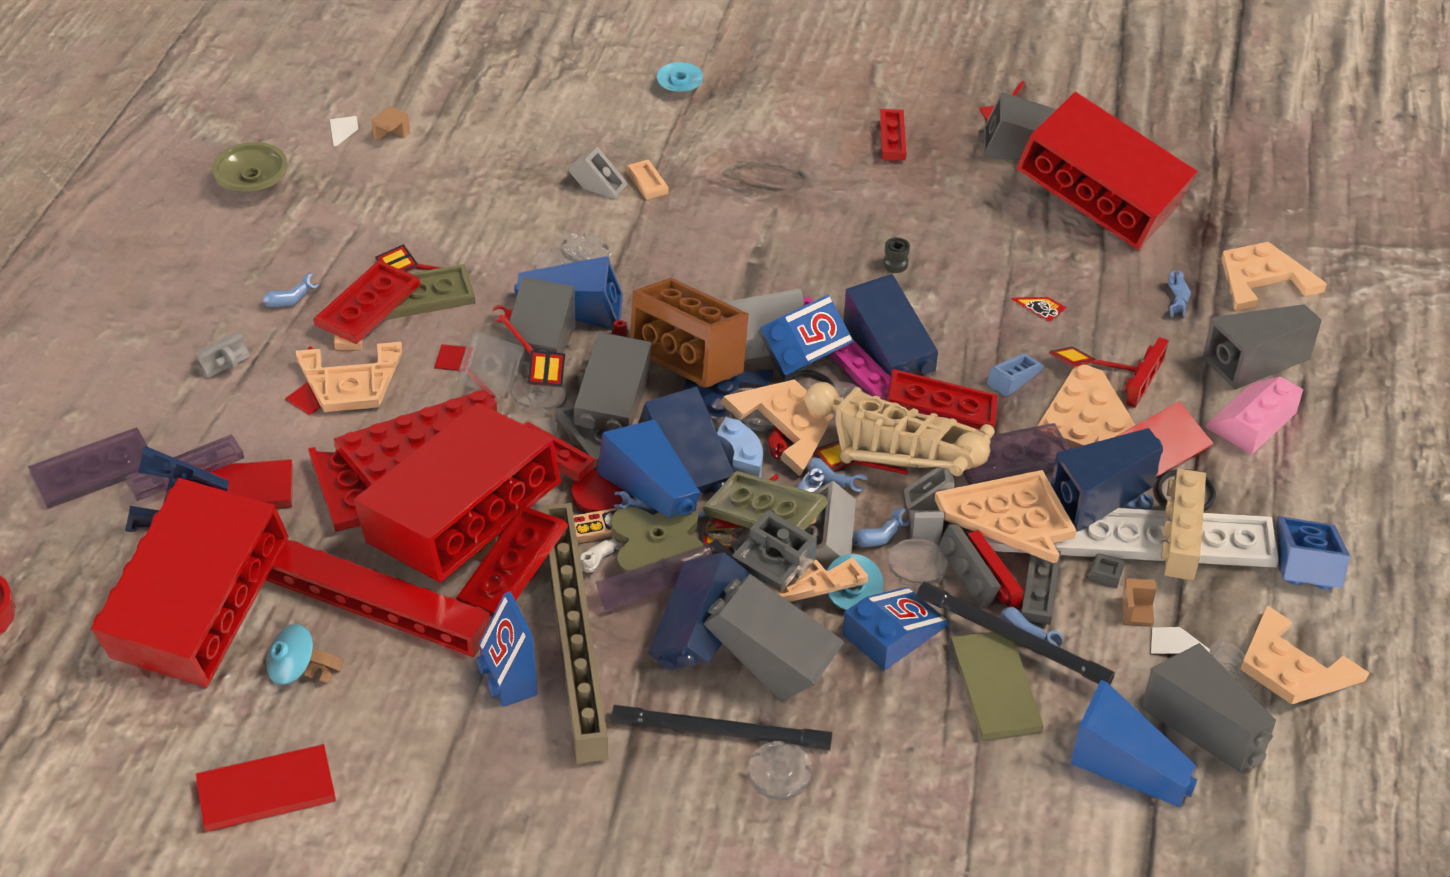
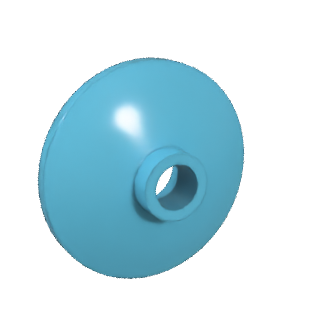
[657,62,703,92]
[827,554,883,611]
[266,624,313,685]

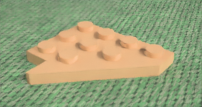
[1035,365,1135,449]
[935,470,1076,563]

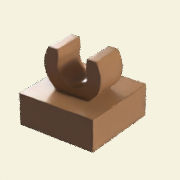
[305,648,344,683]

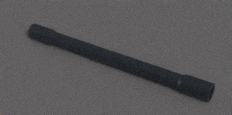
[917,581,1115,685]
[611,705,832,751]

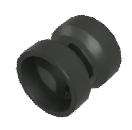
[883,237,910,273]

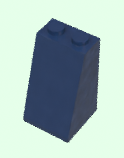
[843,274,938,376]
[638,387,734,499]
[1051,428,1163,532]
[648,552,756,670]

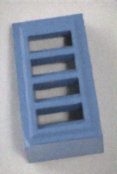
[987,353,1044,396]

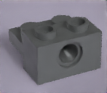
[732,510,817,592]

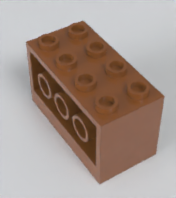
[630,278,749,387]

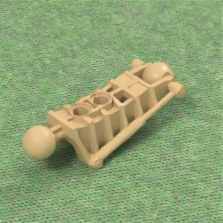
[804,382,995,476]

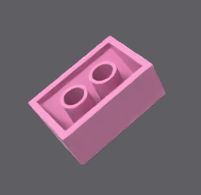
[1206,376,1303,455]

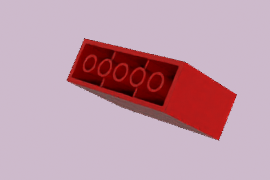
[1016,91,1198,250]
[354,403,561,583]
[91,478,289,688]

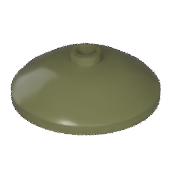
[212,142,288,193]

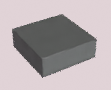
[1089,554,1125,588]

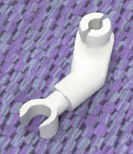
[580,534,625,573]

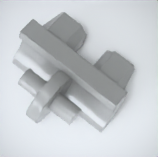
[196,332,250,378]

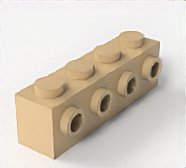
[1161,468,1206,581]

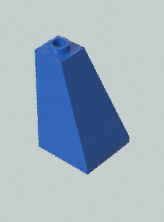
[514,256,623,329]
[597,419,700,518]
[1071,680,1198,807]

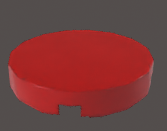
[572,470,629,513]

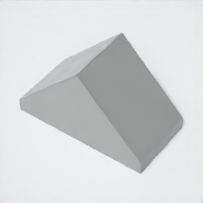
[904,467,955,511]
[907,510,944,546]

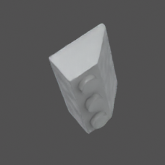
[725,289,804,360]
[805,481,856,571]

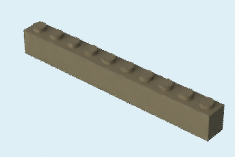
[542,503,609,764]

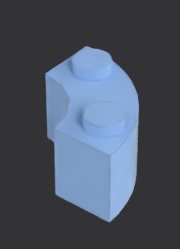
[717,417,763,478]

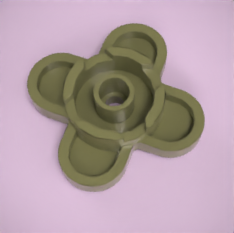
[611,507,706,580]

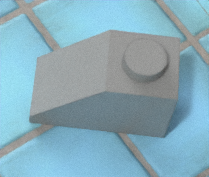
[568,146,628,199]

